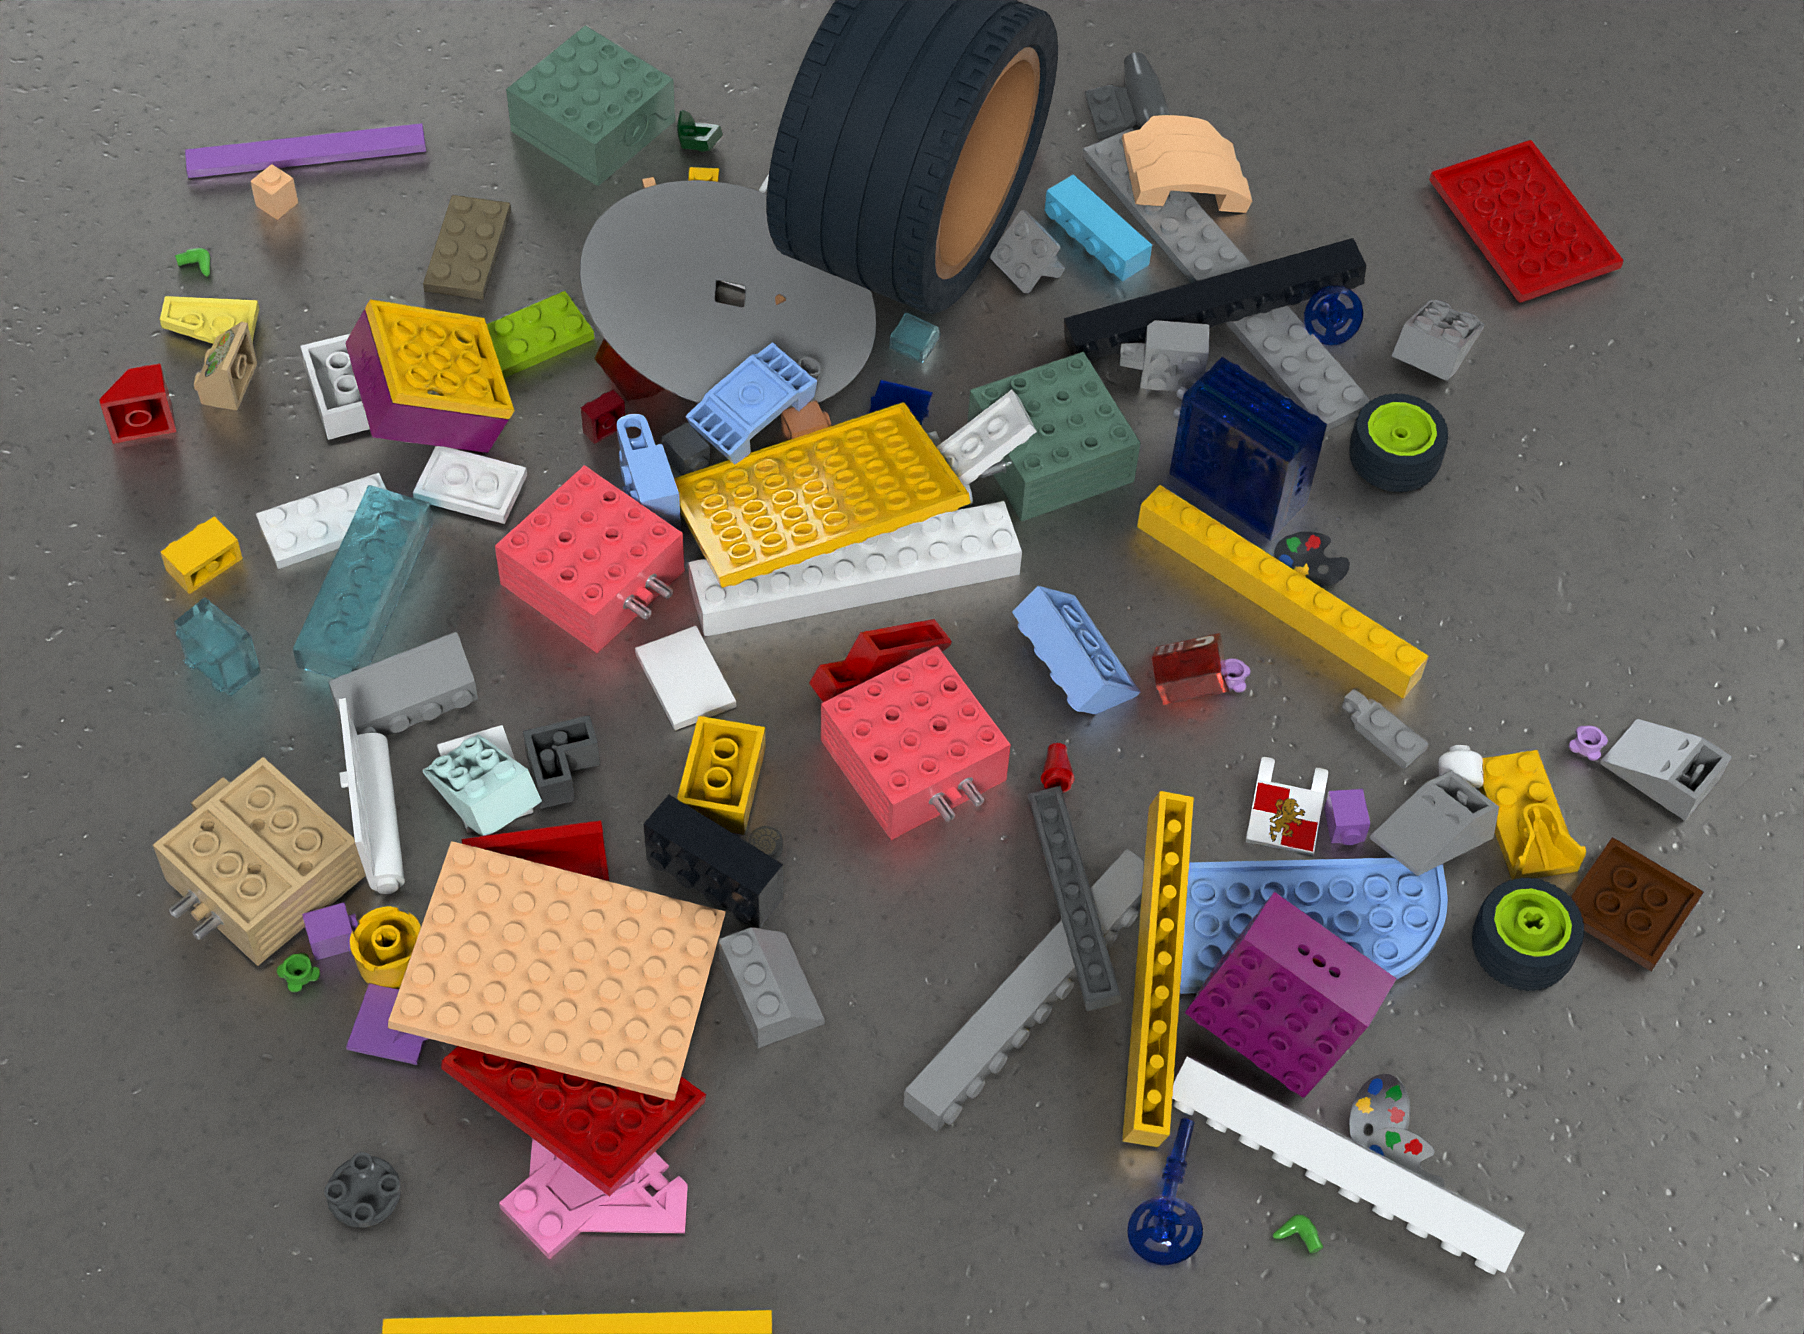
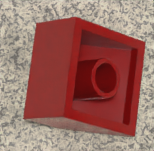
[99,363,177,444]

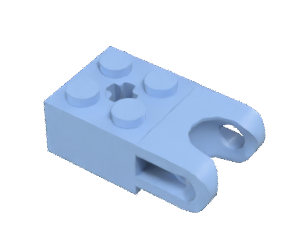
[617,414,681,531]

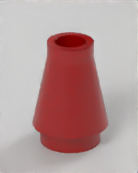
[1041,743,1075,793]

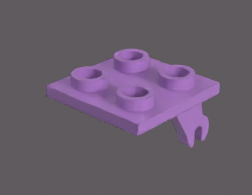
[346,983,429,1065]

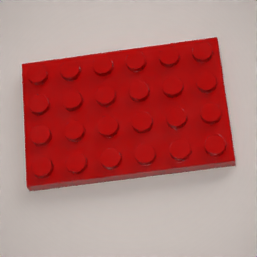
[1429,140,1624,303]
[441,1046,706,1197]

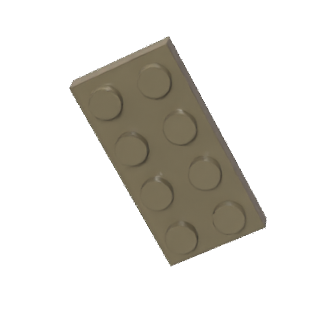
[423,195,511,300]

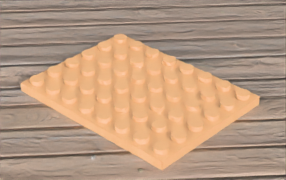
[388,841,726,1101]

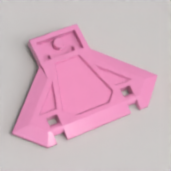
[499,1138,688,1259]

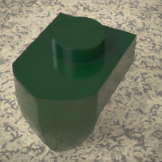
[677,110,723,152]

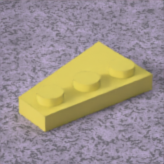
[160,296,259,344]

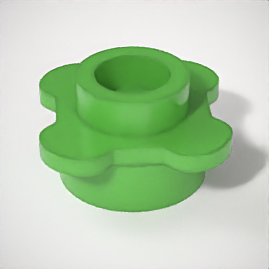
[277,953,320,992]

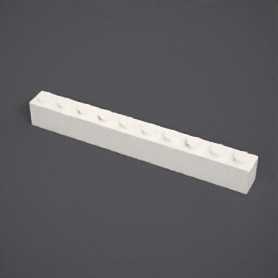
[1172,1056,1525,1275]

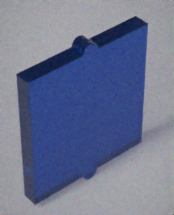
[868,380,933,426]

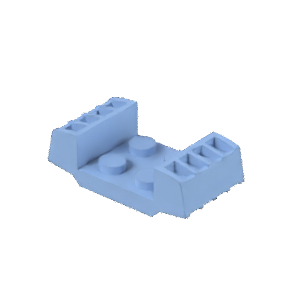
[686,342,817,465]

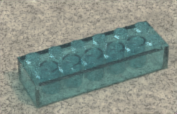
[293,485,433,679]

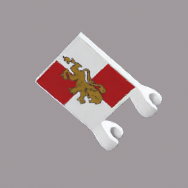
[1245,757,1328,856]

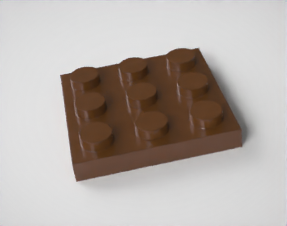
[1571,837,1704,972]

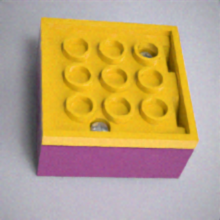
[345,299,515,453]

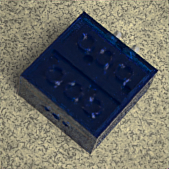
[1169,357,1327,541]

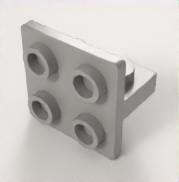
[990,210,1065,293]

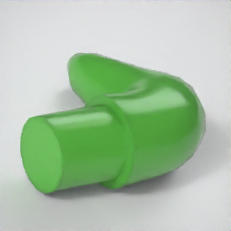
[175,248,211,277]
[1273,1214,1323,1254]

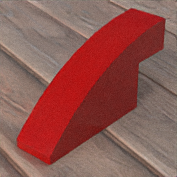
[809,619,952,702]

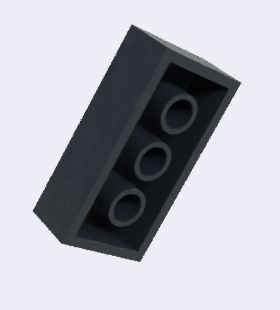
[643,794,784,928]

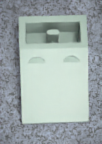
[422,734,542,836]

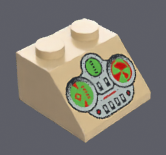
[194,322,257,411]

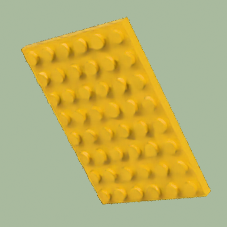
[674,402,971,588]

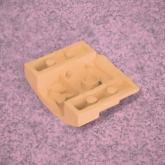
[1122,115,1252,213]

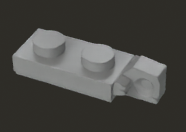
[1342,689,1429,769]

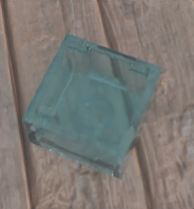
[174,597,261,697]

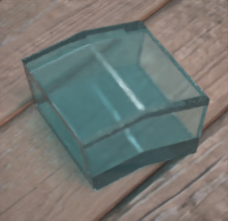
[889,312,941,364]

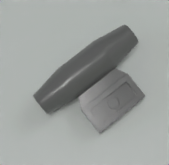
[1085,52,1170,140]

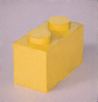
[160,516,243,594]

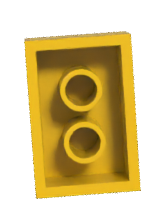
[677,716,766,835]

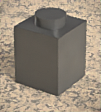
[661,422,710,476]

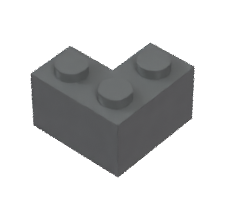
[523,715,600,809]

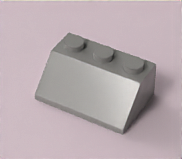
[718,927,825,1048]

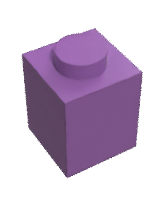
[1324,789,1370,845]
[302,902,358,961]

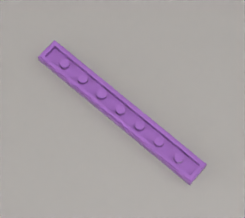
[185,123,426,178]

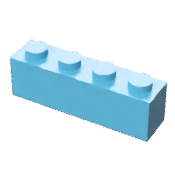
[1044,175,1152,282]

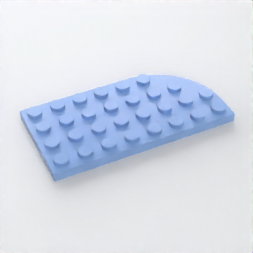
[1180,858,1448,994]

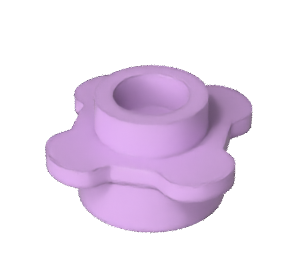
[1214,658,1251,692]
[1569,726,1608,761]

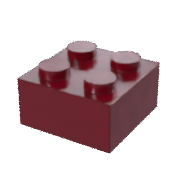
[580,389,626,444]

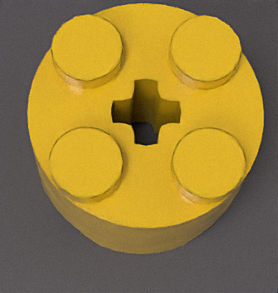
[350,906,421,989]

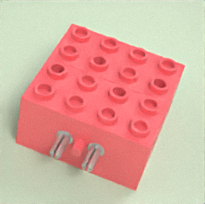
[495,465,685,654]
[821,646,1011,840]

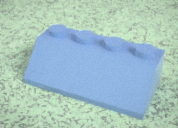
[1012,586,1141,715]

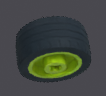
[1349,393,1448,492]
[1472,878,1584,991]

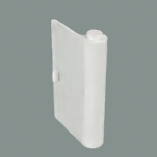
[339,698,405,894]

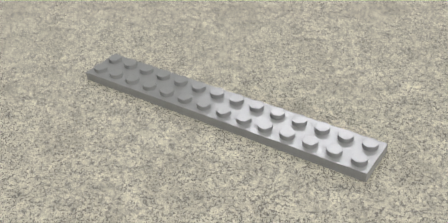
[1083,128,1370,434]

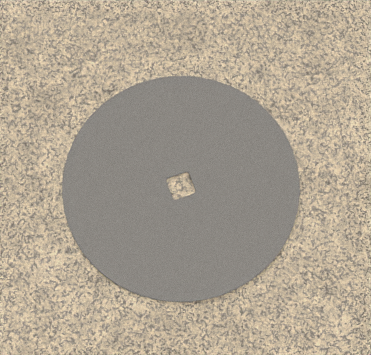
[580,180,876,409]

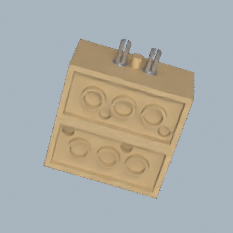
[153,757,366,966]

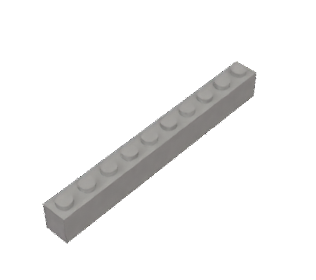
[903,848,1144,1132]

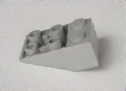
[1392,299,1485,381]
[1600,719,1732,821]
[1370,770,1499,876]

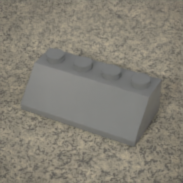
[328,632,478,736]

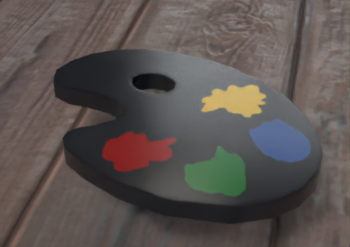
[1274,531,1350,587]

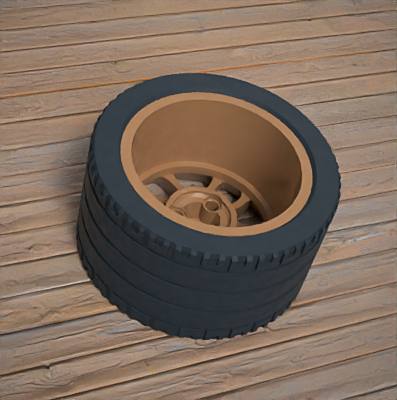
[766,0,1058,314]

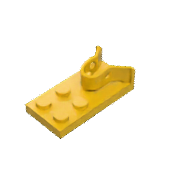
[1479,750,1586,880]

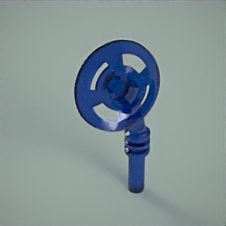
[1304,285,1364,345]
[1127,1118,1203,1265]

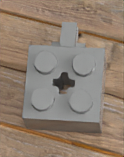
[1119,320,1209,393]

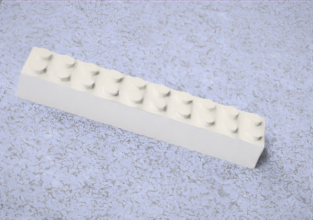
[689,501,1022,637]

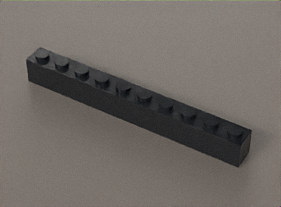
[1064,238,1367,362]

